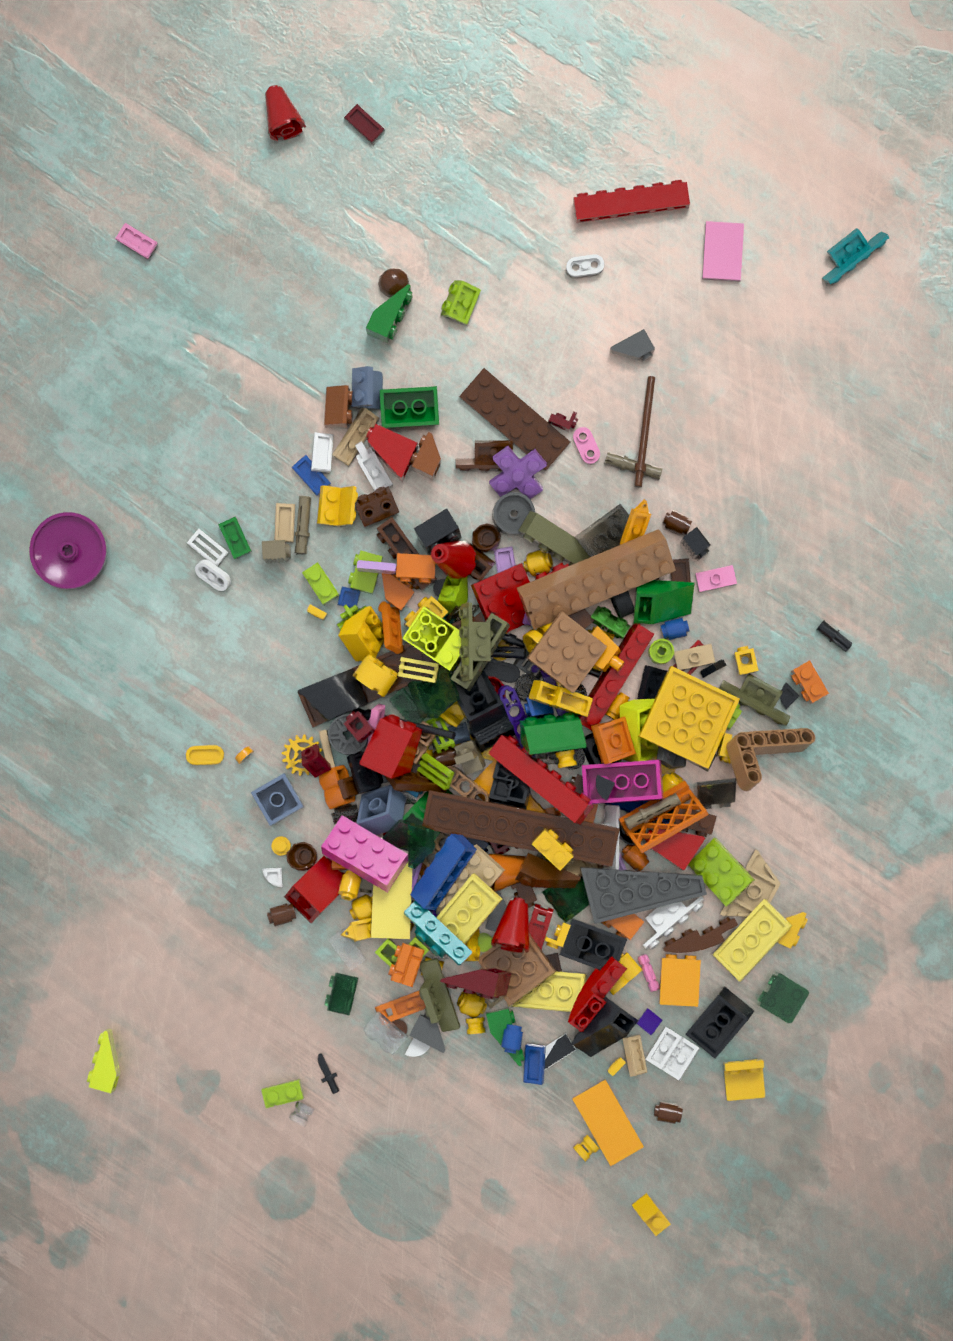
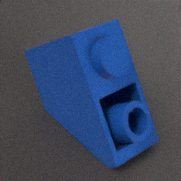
[524,697,554,719]

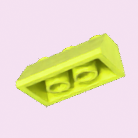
[619,699,658,762]

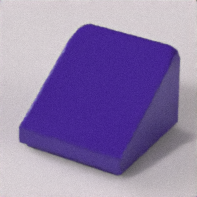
[636,1008,663,1035]

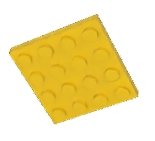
[638,666,740,769]

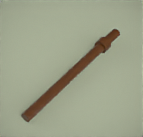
[634,376,655,488]

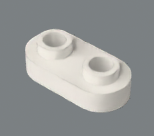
[566,254,604,277]
[195,560,231,591]

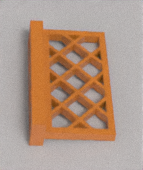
[619,780,708,853]

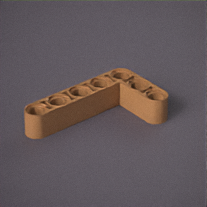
[727,728,815,791]
[423,766,490,867]

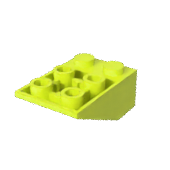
[402,606,461,672]
[87,1029,120,1093]

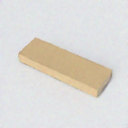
[332,408,379,466]

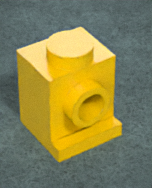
[734,646,759,676]

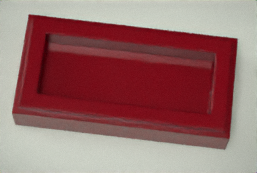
[344,104,385,144]

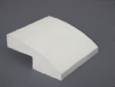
[645,1027,701,1081]

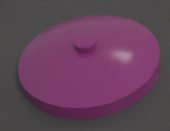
[29,512,107,589]

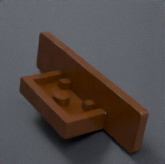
[456,440,521,471]

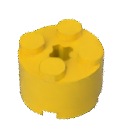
[352,654,398,697]

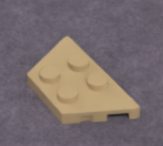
[720,849,781,917]

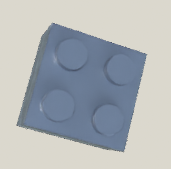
[251,773,304,826]
[357,785,406,835]

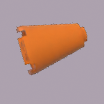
[488,854,526,892]

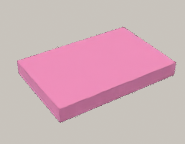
[702,221,744,281]

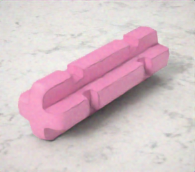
[638,954,660,992]

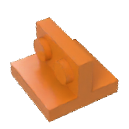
[591,717,636,764]

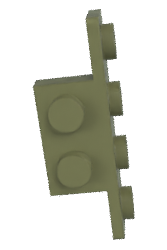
[459,602,491,682]
[719,674,790,726]
[419,959,460,1032]

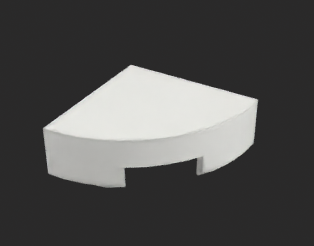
[262,868,283,887]
[405,1038,430,1057]

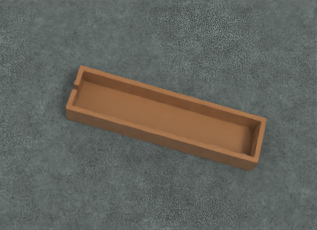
[517,529,676,629]

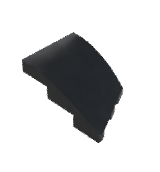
[297,669,368,721]
[489,761,530,809]

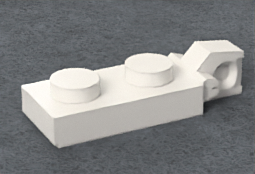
[355,441,393,491]

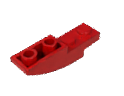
[568,957,627,1032]

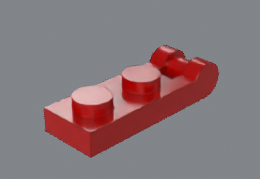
[529,903,554,950]

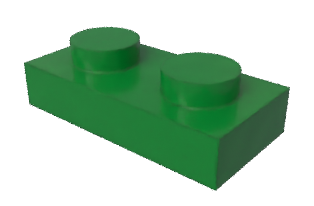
[218,516,252,560]

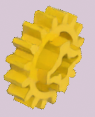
[281,734,323,776]

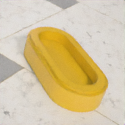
[186,745,224,765]

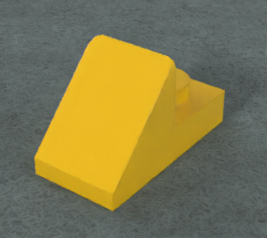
[632,1193,671,1236]

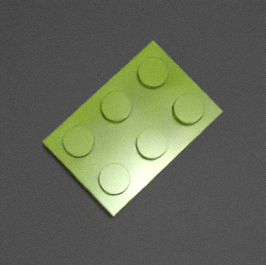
[688,838,754,907]

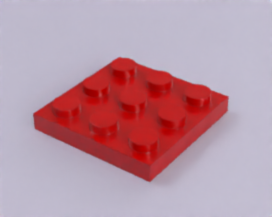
[471,563,530,633]

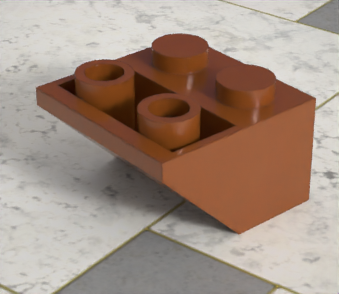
[324,385,353,429]
[410,432,441,480]

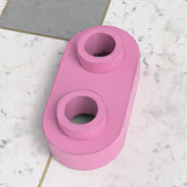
[573,427,600,464]

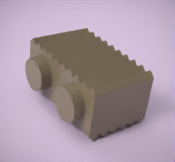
[262,540,291,563]

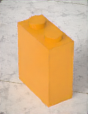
[659,954,701,1007]

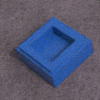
[337,586,361,608]

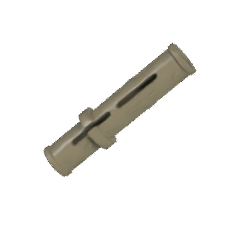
[604,452,663,480]
[295,496,311,554]
[624,793,681,830]

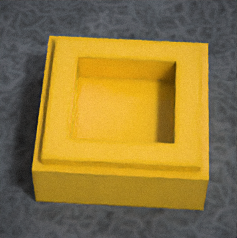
[307,604,328,620]
[607,1057,626,1076]

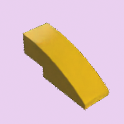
[528,680,593,717]

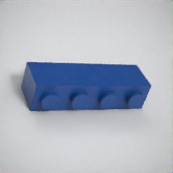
[410,834,477,910]

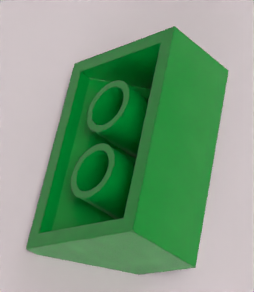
[380,386,439,428]
[520,713,586,755]

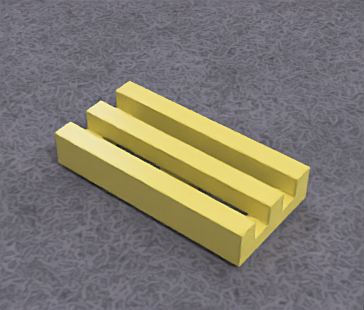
[398,657,439,683]

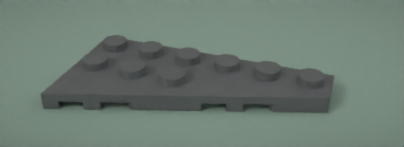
[580,867,707,924]

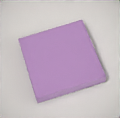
[357,560,396,575]

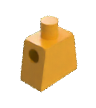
[592,626,625,672]

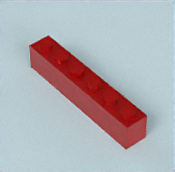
[573,180,690,223]
[577,623,654,731]
[488,735,594,825]

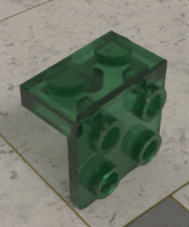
[408,666,459,718]
[383,819,436,869]
[542,877,589,923]
[757,972,809,1023]

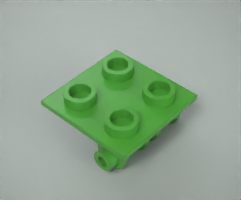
[591,606,631,639]

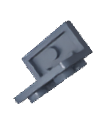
[352,366,383,410]

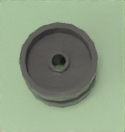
[492,492,535,536]

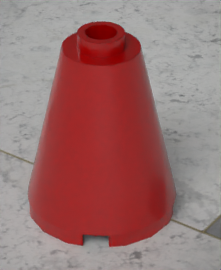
[265,85,306,141]
[431,541,476,579]
[491,897,530,953]

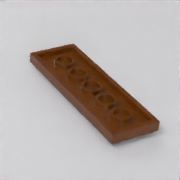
[459,368,571,471]

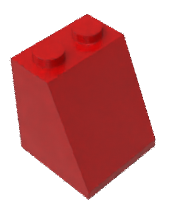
[366,424,418,482]
[360,714,422,779]
[643,829,706,871]
[284,856,345,923]

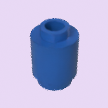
[661,618,690,640]
[501,1024,523,1054]

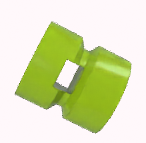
[648,639,674,665]

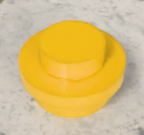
[271,836,291,856]

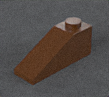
[515,853,581,888]

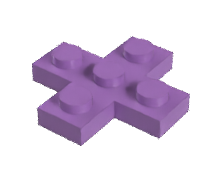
[489,446,547,499]

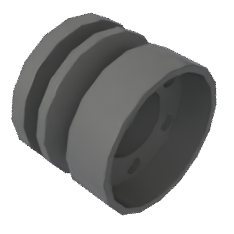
[328,714,368,755]

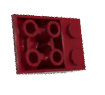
[440,968,512,999]

